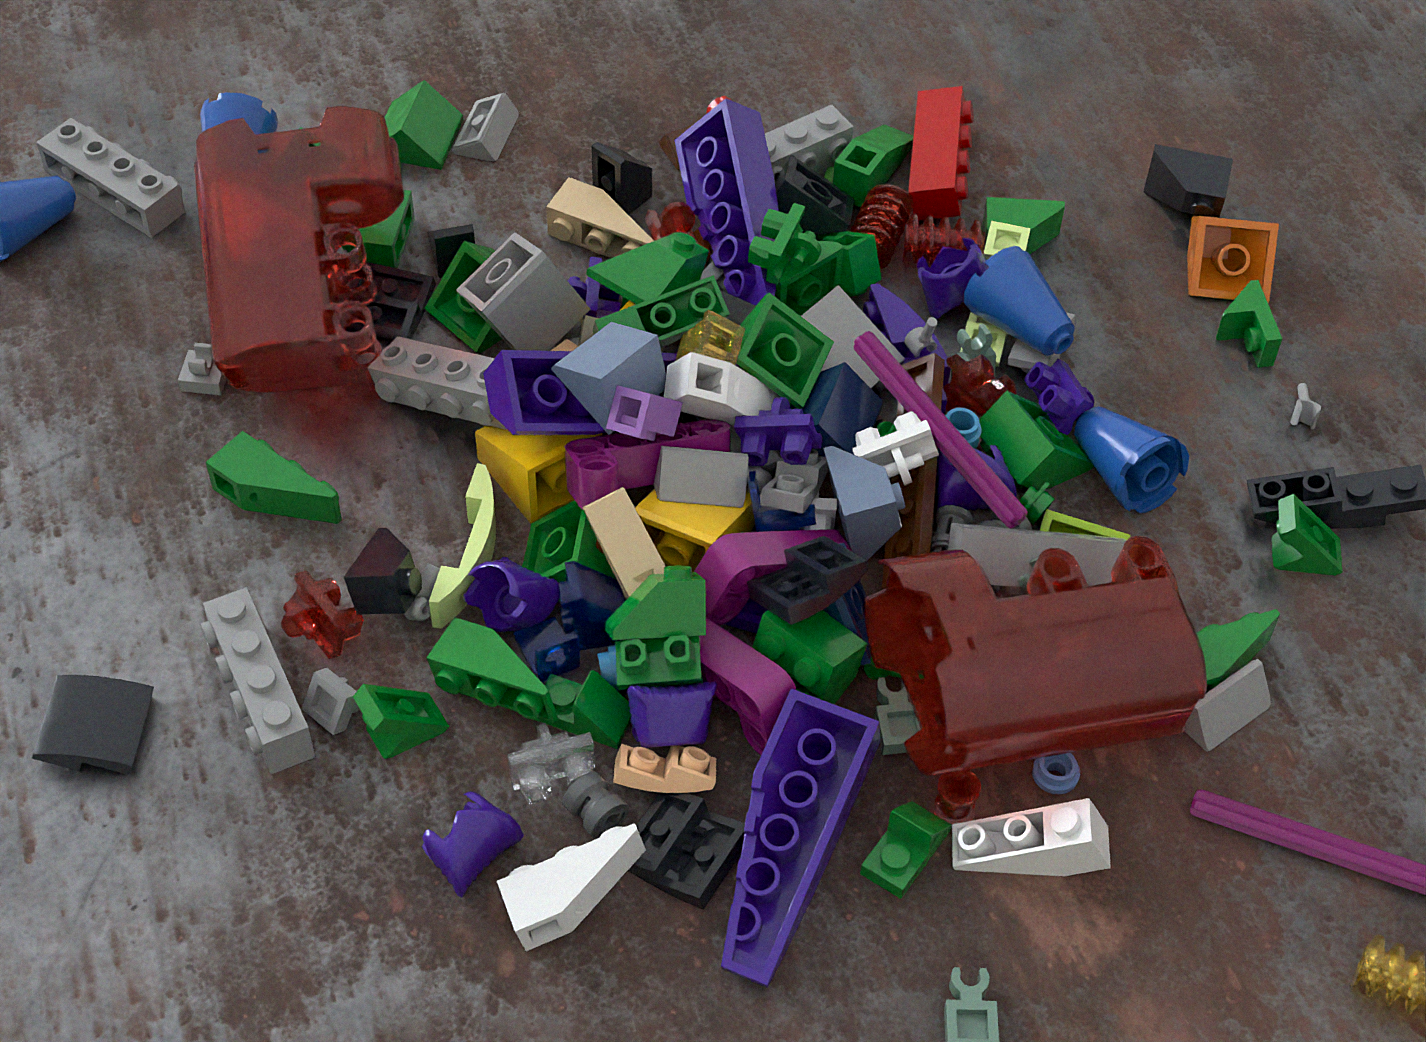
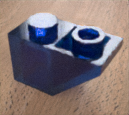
[558,561,628,651]

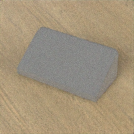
[452,93,519,161]
[654,446,749,508]
[1184,659,1271,751]

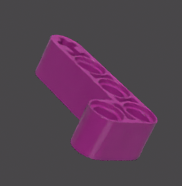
[565,420,731,509]
[694,529,853,625]
[699,618,797,755]

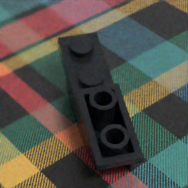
[1247,465,1426,529]

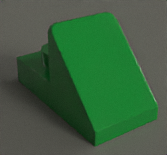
[1216,280,1282,368]
[1272,494,1343,576]
[534,670,632,749]
[353,684,449,759]
[860,801,952,899]

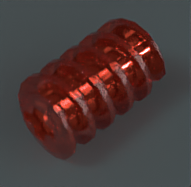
[850,184,914,270]
[902,213,985,265]

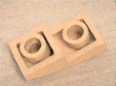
[613,744,716,793]

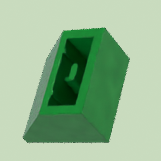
[752,610,868,705]

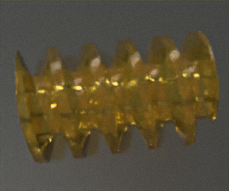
[1350,934,1426,1022]

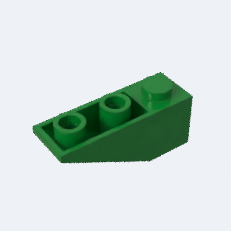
[833,124,914,209]
[593,275,730,348]
[206,431,342,524]
[1147,609,1280,713]
[427,617,558,724]

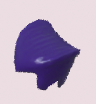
[917,238,989,319]
[935,445,1017,511]
[463,557,561,632]
[627,681,717,748]
[422,791,524,898]

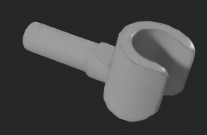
[904,317,937,357]
[1290,383,1321,429]

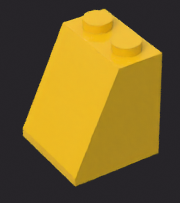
[475,426,602,524]
[635,489,758,572]

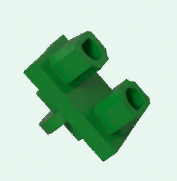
[748,203,822,285]
[615,635,703,690]

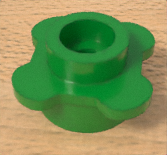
[1019,482,1055,525]

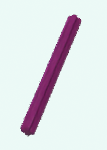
[853,331,1027,528]
[1190,789,1426,895]

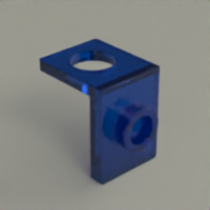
[748,471,816,532]
[514,617,580,682]

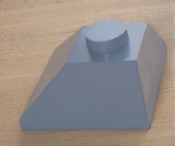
[823,446,905,560]

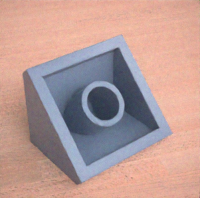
[551,322,666,435]

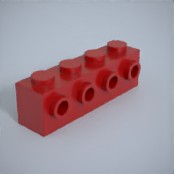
[908,86,974,221]

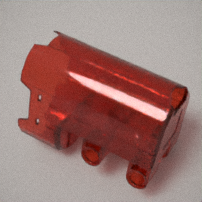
[194,106,404,393]
[864,536,1207,776]

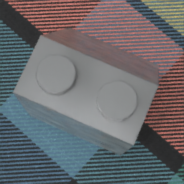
[456,232,590,351]
[801,285,905,392]

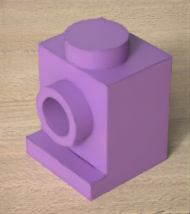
[606,385,683,441]

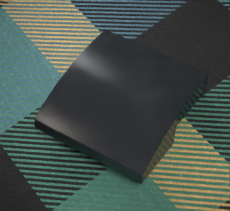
[329,260,436,340]
[747,536,869,625]
[32,675,154,775]
[628,792,745,910]

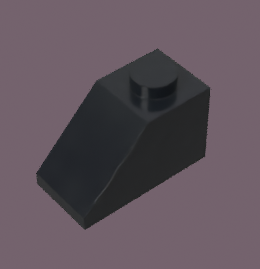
[591,142,652,215]
[344,528,422,615]

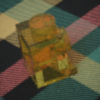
[675,310,745,365]

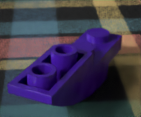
[863,283,951,415]

